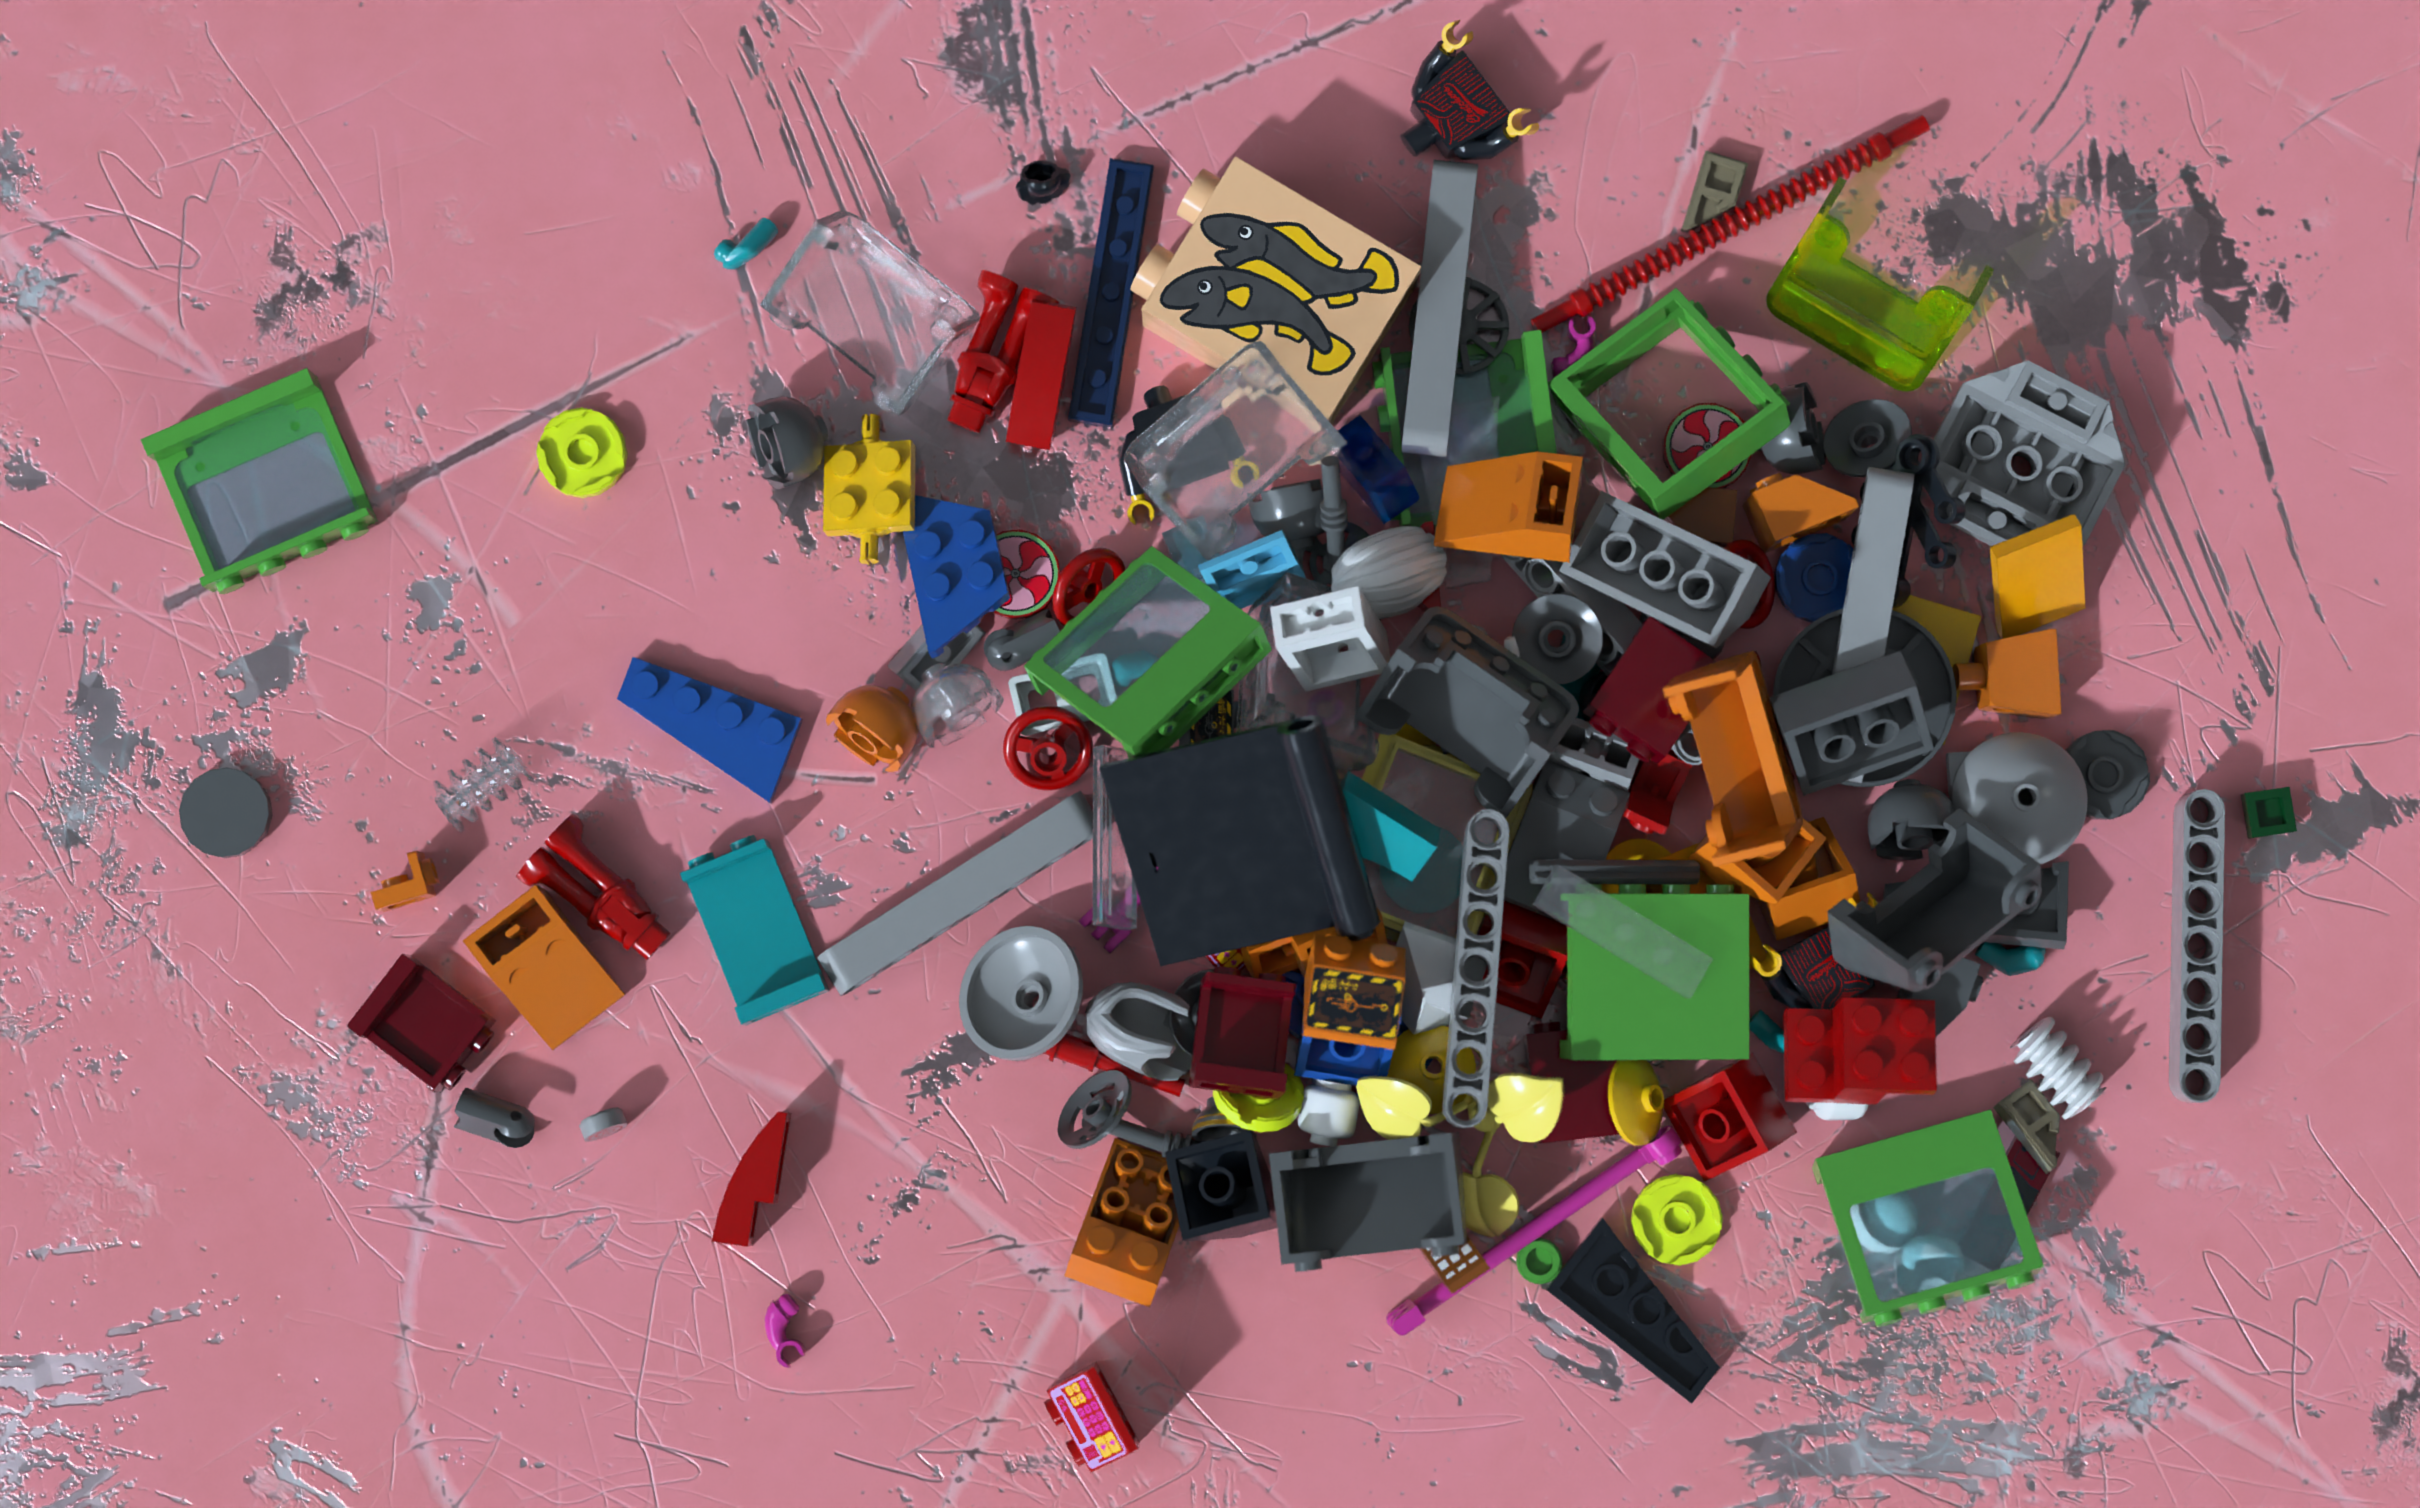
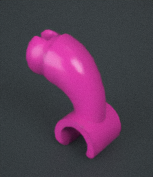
[1551,316,1595,378]
[765,1294,805,1368]

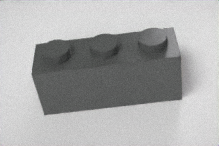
[1769,651,1934,796]

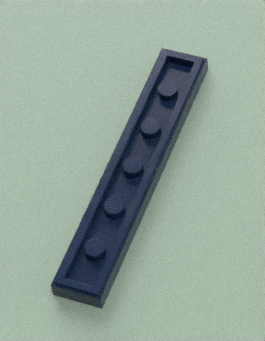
[1068,158,1154,428]

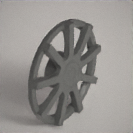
[1409,277,1509,375]

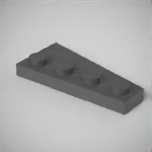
[1883,861,2069,950]

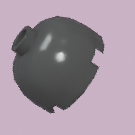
[1757,382,1826,474]
[747,396,828,490]
[1246,479,1326,549]
[1868,779,1955,860]

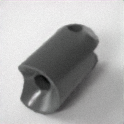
[983,608,1060,671]
[454,1088,535,1148]

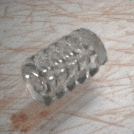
[433,737,534,833]

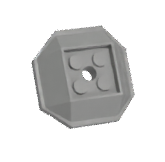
[1933,360,2125,546]

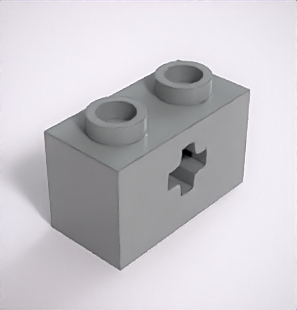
[1538,718,1639,792]

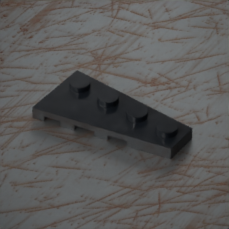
[1545,1217,1720,1404]

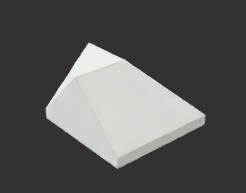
[1396,921,1487,1035]

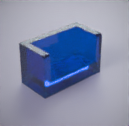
[1323,415,1420,524]

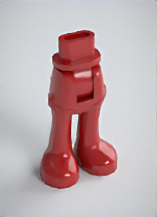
[947,270,1060,434]
[516,814,671,960]

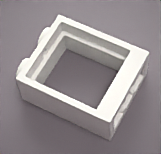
[1270,586,1391,692]

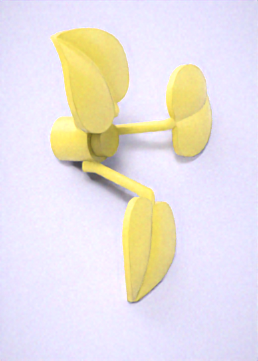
[1356,1073,1564,1237]

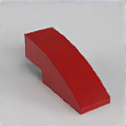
[1006,299,1077,450]
[712,1112,791,1247]

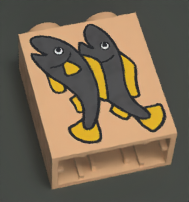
[1130,156,1421,435]

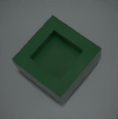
[2241,787,2297,839]

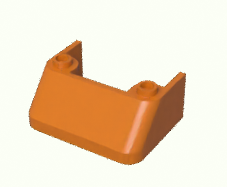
[1662,651,1803,867]

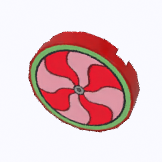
[1662,403,1752,489]
[993,529,1060,620]

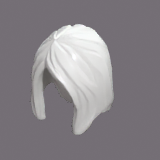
[1331,526,1447,619]

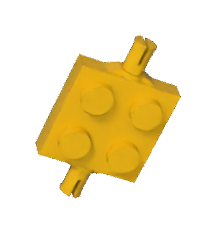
[823,414,916,564]

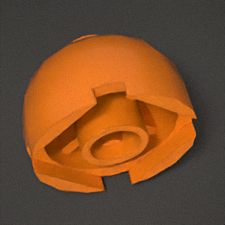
[826,685,918,772]

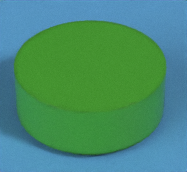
[1516,1238,1562,1284]

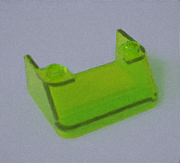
[1766,176,1994,392]

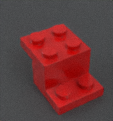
[1784,997,1937,1105]

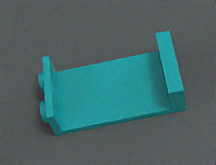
[680,835,829,1026]

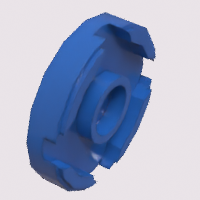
[1774,533,1853,623]

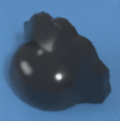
[1016,161,1071,205]

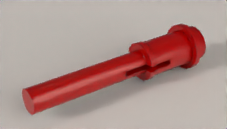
[1043,1033,1185,1097]

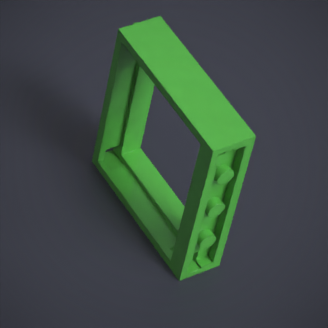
[1548,288,1791,520]

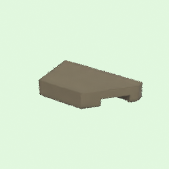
[1681,151,1748,233]
[1993,1080,2060,1175]

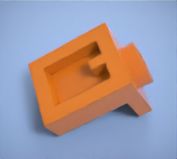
[370,850,439,912]

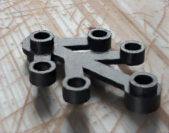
[1851,434,1966,608]

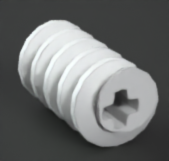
[2010,1017,2106,1120]

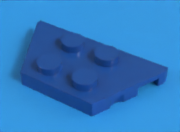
[903,495,1010,658]

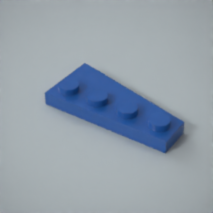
[617,657,803,803]

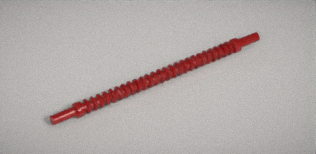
[1531,115,1930,333]

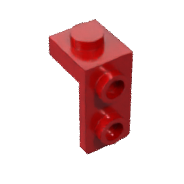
[1623,750,1692,835]

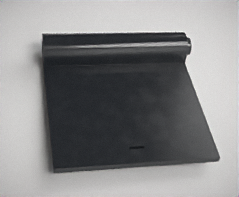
[1099,715,1380,966]

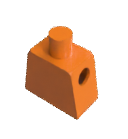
[1952,629,2062,719]

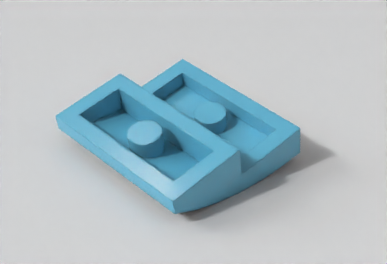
[1198,530,1307,609]

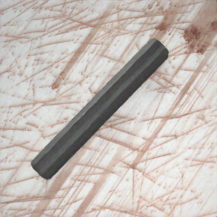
[1529,859,1700,885]

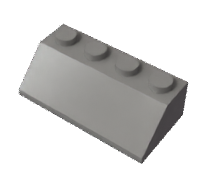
[1559,491,1771,648]

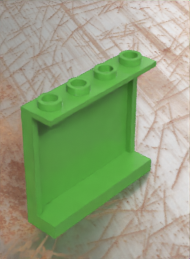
[1560,884,1749,1060]

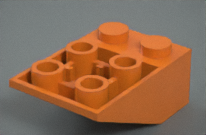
[1434,451,1583,563]
[463,885,625,1051]
[1064,1138,1179,1307]

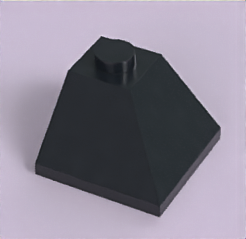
[1165,1130,1277,1242]

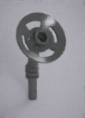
[1294,456,1370,598]
[1058,1070,1202,1157]

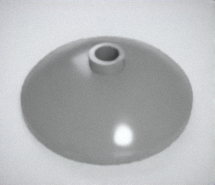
[1950,732,2088,864]
[959,926,1083,1061]

